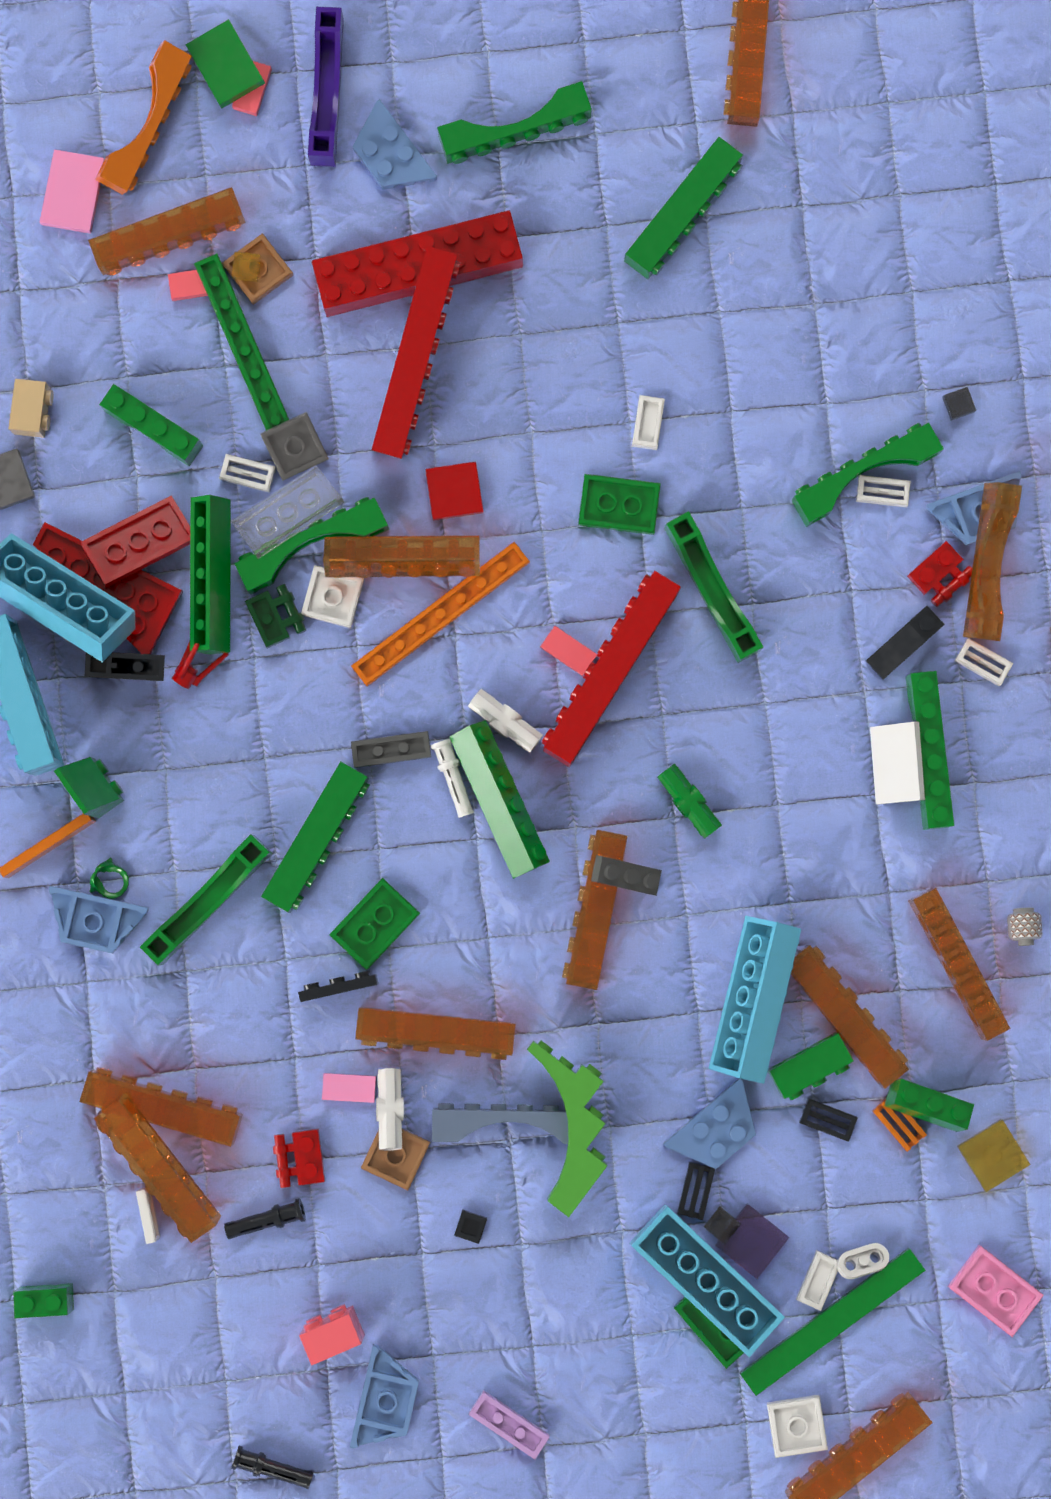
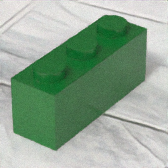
[768,1032,854,1100]
[884,1079,974,1132]

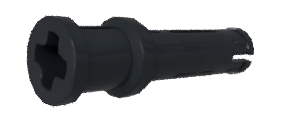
[224,1198,306,1240]
[231,1445,314,1489]

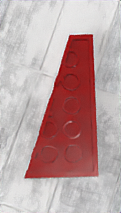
[33,522,183,654]

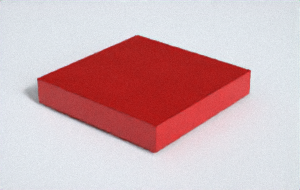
[425,462,483,521]

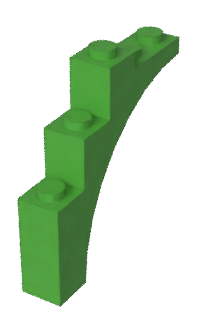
[527,1040,607,1217]

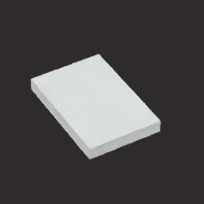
[870,722,925,804]

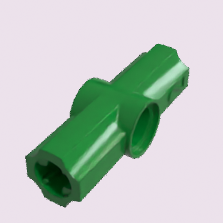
[657,764,722,839]

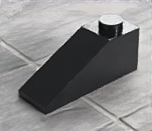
[866,606,945,680]
[84,652,165,681]

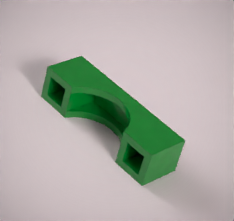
[99,384,203,466]

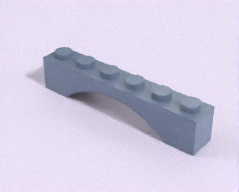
[432,1103,568,1144]

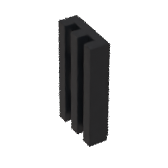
[799,1098,858,1142]
[677,1162,715,1220]

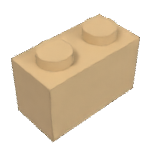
[8,379,54,438]

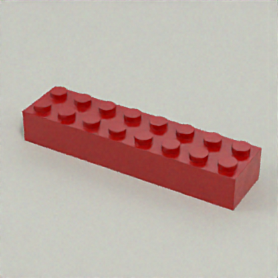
[311,210,523,317]
[371,246,461,459]
[542,570,681,768]

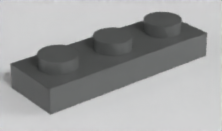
[351,731,431,768]
[591,855,662,896]

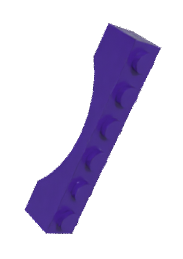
[308,6,344,167]

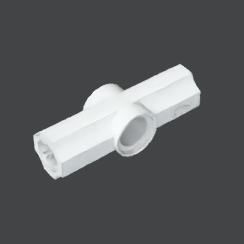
[468,689,543,753]
[376,1068,404,1151]

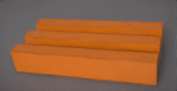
[872,1099,927,1152]

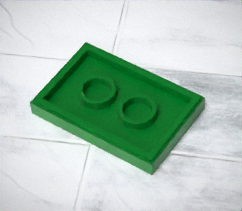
[185,19,265,109]
[578,474,661,535]
[329,878,420,970]
[673,1297,744,1369]

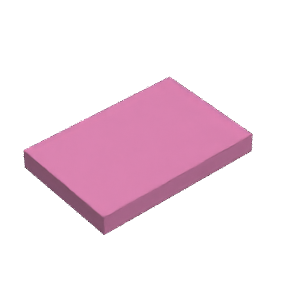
[40,149,105,234]
[947,1245,1044,1337]

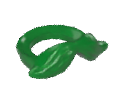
[89,858,129,899]

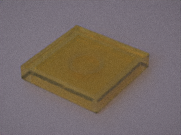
[957,1119,1031,1192]

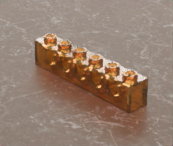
[908,888,1011,1041]

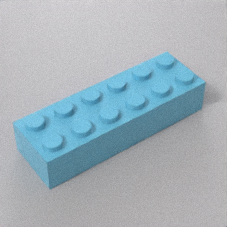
[0,533,135,662]
[0,614,65,776]
[708,916,801,1084]
[629,1204,785,1357]

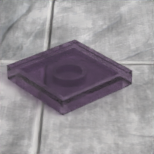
[715,1203,789,1279]

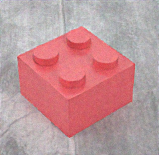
[299,1304,365,1366]

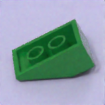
[54,757,124,818]

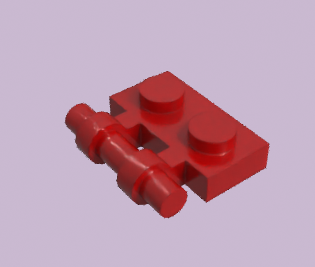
[907,541,976,607]
[273,1129,325,1188]

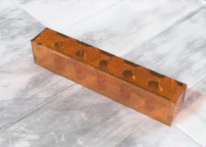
[723,0,769,127]
[88,187,246,276]
[323,536,480,578]
[562,830,628,990]
[791,945,909,1089]
[355,1007,516,1060]
[79,1067,243,1147]
[94,1092,221,1243]
[785,1392,933,1499]

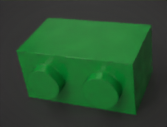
[13,1283,74,1319]

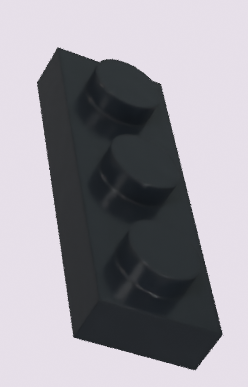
[298,970,379,1002]

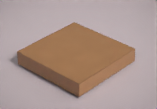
[222,233,294,305]
[361,1128,430,1190]

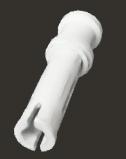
[430,739,474,818]

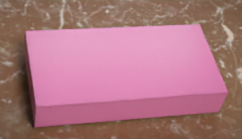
[322,1073,376,1103]

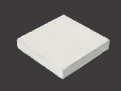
[301,565,364,628]
[767,1395,828,1458]

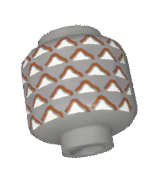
[1007,908,1043,946]

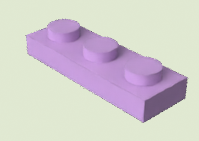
[469,1390,550,1459]

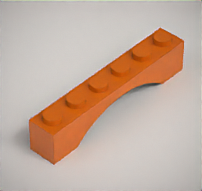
[95,40,192,195]

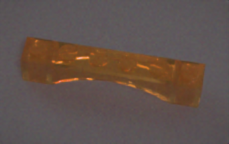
[963,482,1022,641]

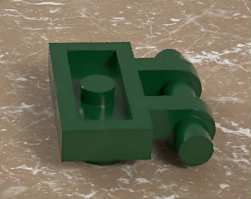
[245,584,306,649]

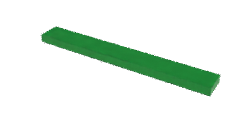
[194,254,289,430]
[740,1248,926,1396]

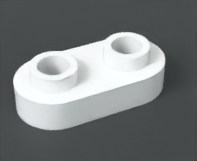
[837,1243,889,1279]

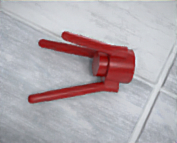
[172,641,229,689]

